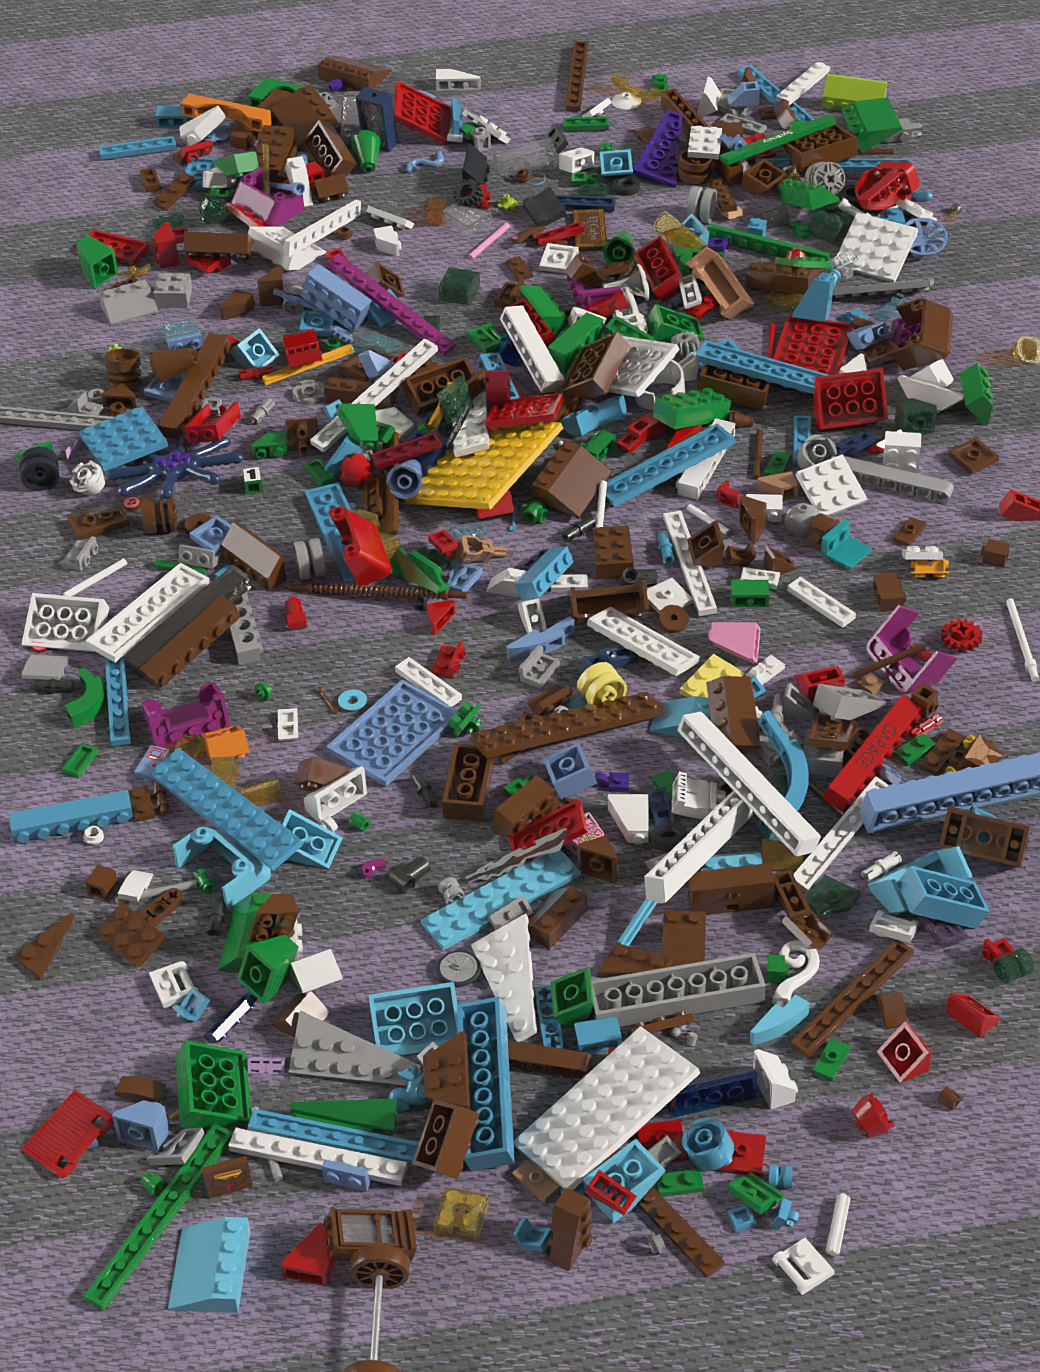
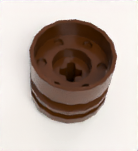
[104,348,142,388]
[141,496,178,534]

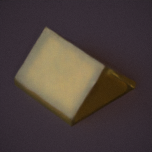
[236,778,282,807]

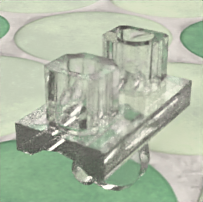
[828,250,859,279]

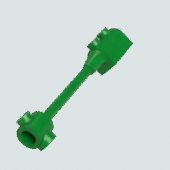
[520,430,615,524]

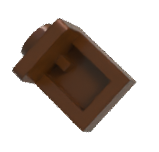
[725,542,756,567]

